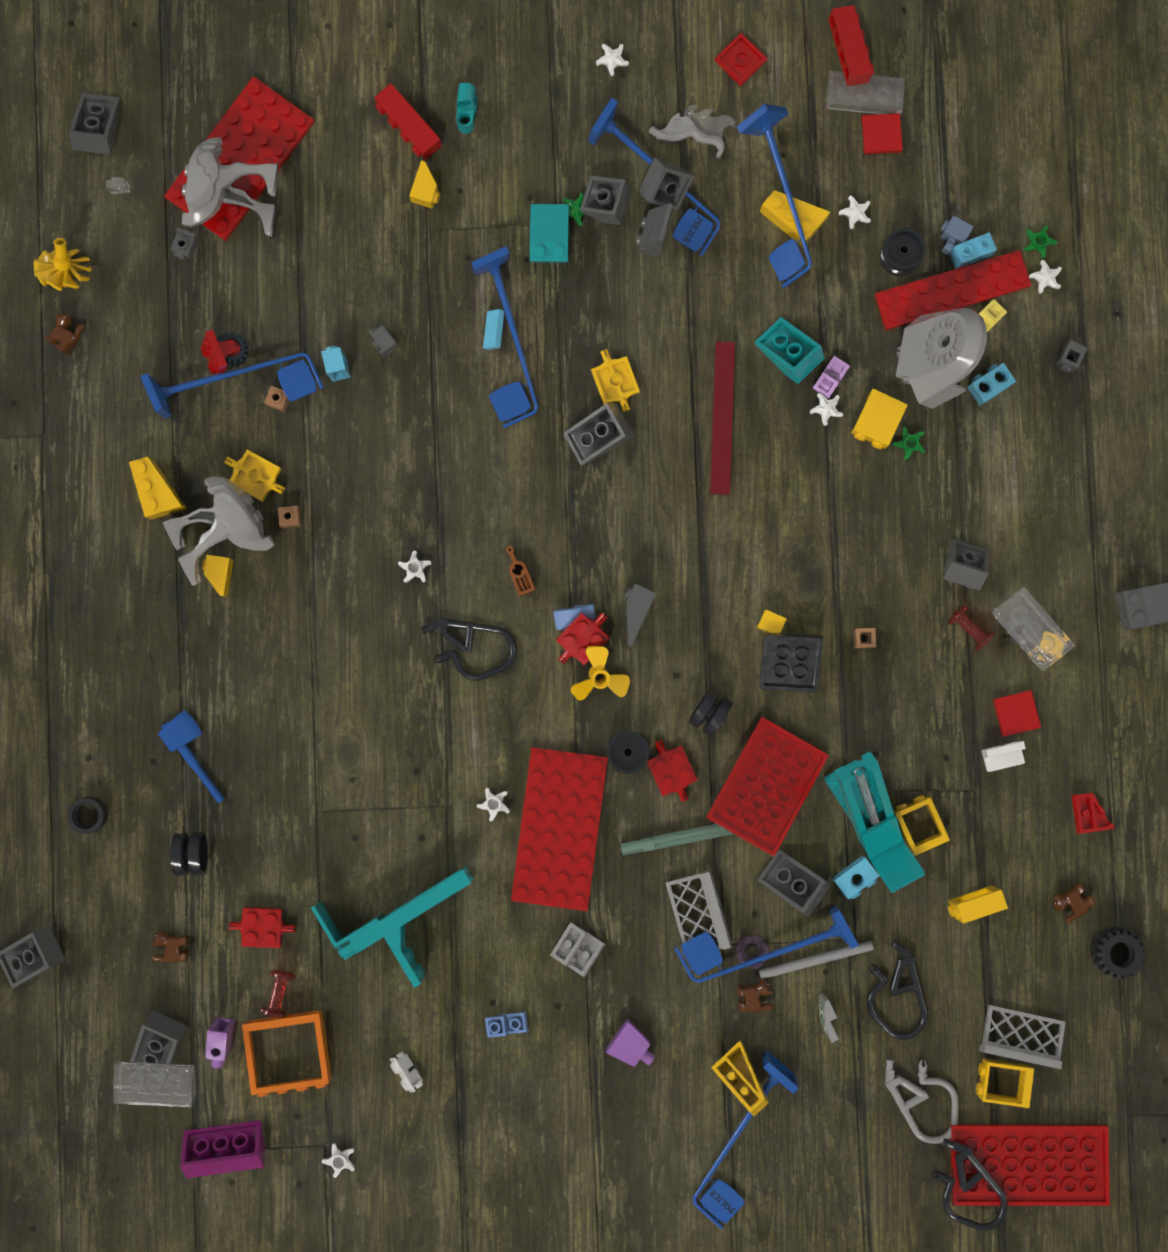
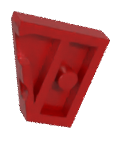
[1071,793,1115,834]

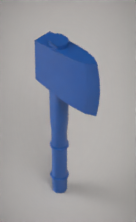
[158,710,225,803]

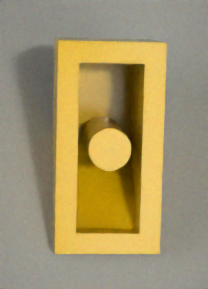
[409,160,440,209]
[202,555,234,597]

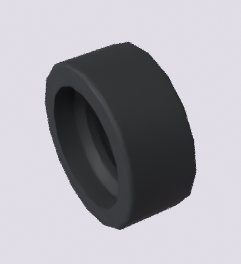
[67,797,108,834]

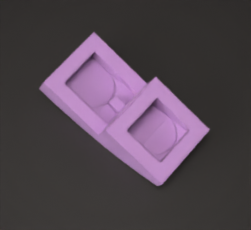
[813,356,850,398]

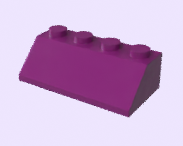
[180,1120,265,1178]

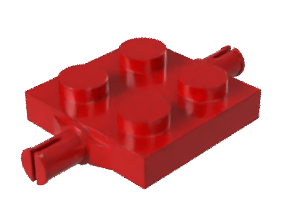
[556,611,610,665]
[647,739,697,802]
[229,907,296,948]

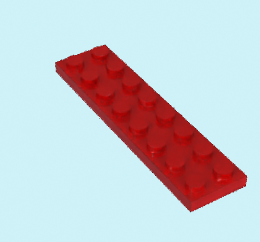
[874,250,1032,331]

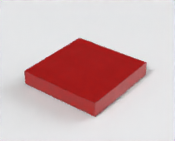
[714,33,768,87]
[861,113,902,155]
[993,690,1041,737]

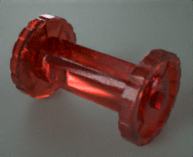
[947,605,995,651]
[260,969,296,1018]

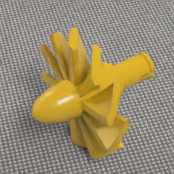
[34,238,92,291]

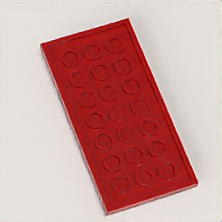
[164,76,315,242]
[511,747,608,911]
[950,1124,1110,1206]

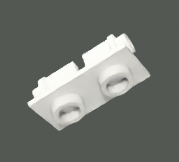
[390,1051,423,1092]

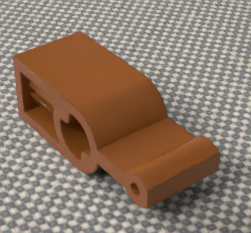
[506,546,536,597]

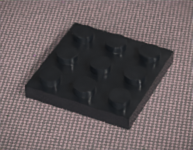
[759,632,823,692]

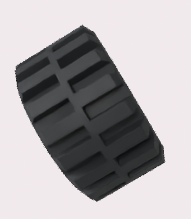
[1090,927,1146,979]

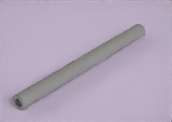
[759,941,874,979]

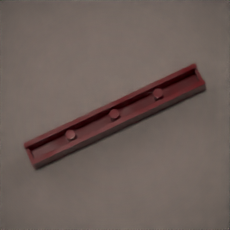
[709,342,735,496]

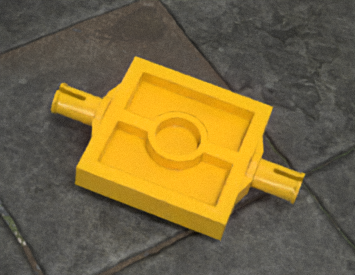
[591,349,640,412]
[224,450,285,502]

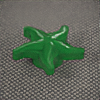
[562,193,586,227]
[1024,226,1058,259]
[892,427,925,460]

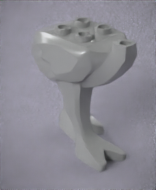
[182,137,278,237]
[162,476,275,586]

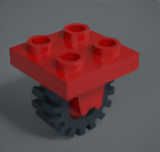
[200,330,249,375]

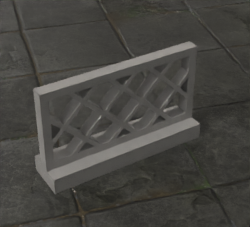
[666,869,732,950]
[979,1005,1066,1069]

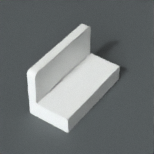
[982,741,1026,772]

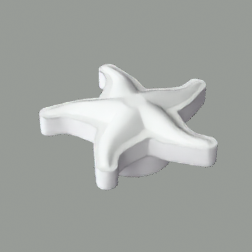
[596,44,629,76]
[838,196,871,229]
[1029,260,1062,294]
[810,393,843,426]
[398,551,432,583]
[477,788,510,821]
[322,1143,355,1178]

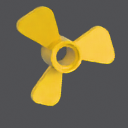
[570,646,630,700]

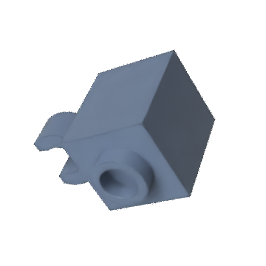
[940,215,974,255]

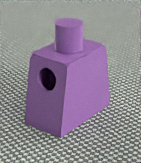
[205,1017,236,1068]
[606,1018,655,1067]

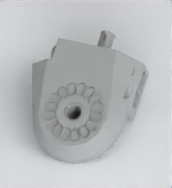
[896,308,987,409]

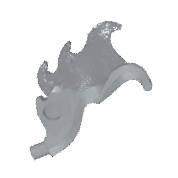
[649,105,736,158]

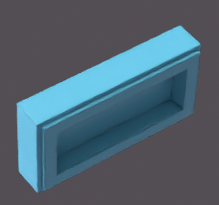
[483,309,504,350]

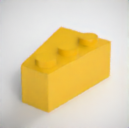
[760,190,830,247]
[129,457,187,520]
[711,1041,769,1116]

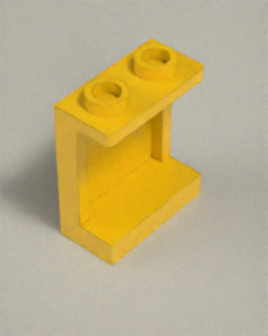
[851,389,907,449]

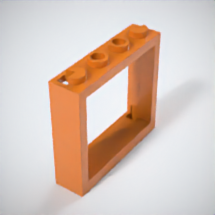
[242,1010,332,1097]

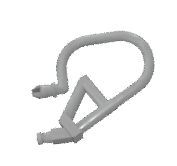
[884,1059,958,1144]

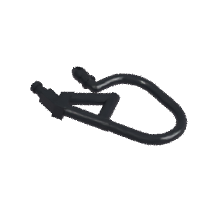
[421,617,516,681]
[867,940,928,1040]
[931,1138,1008,1231]

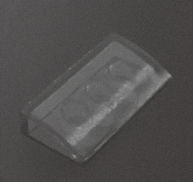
[825,71,904,115]
[991,586,1075,671]
[113,1062,196,1107]

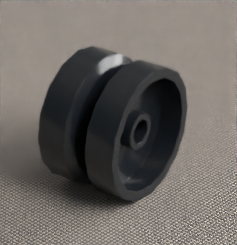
[879,228,926,276]
[688,687,734,737]
[606,731,649,774]
[170,832,208,876]

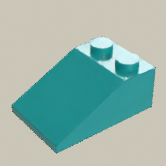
[530,204,569,263]
[754,317,825,384]

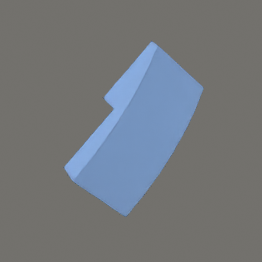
[553,604,596,630]
[485,1011,529,1038]

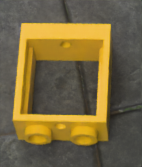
[893,795,950,856]
[947,885,1008,924]
[976,1058,1034,1108]

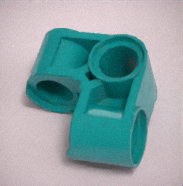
[456,83,478,134]

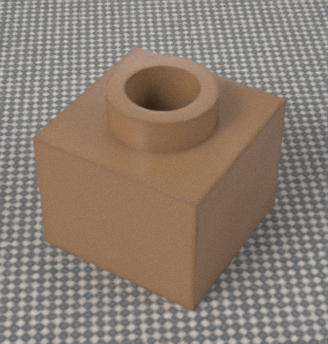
[264,386,289,413]
[278,506,301,528]
[853,628,876,649]

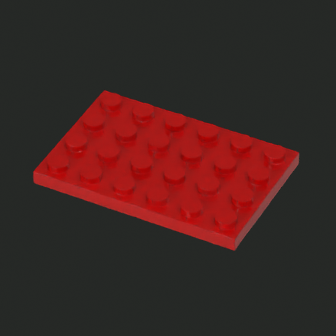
[706,717,829,857]

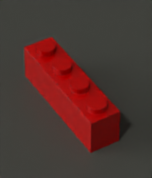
[828,5,874,86]
[374,83,442,160]

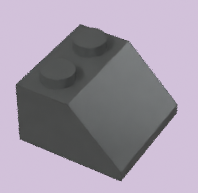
[638,158,695,211]
[580,176,632,225]
[943,539,990,591]

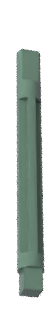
[621,824,733,855]

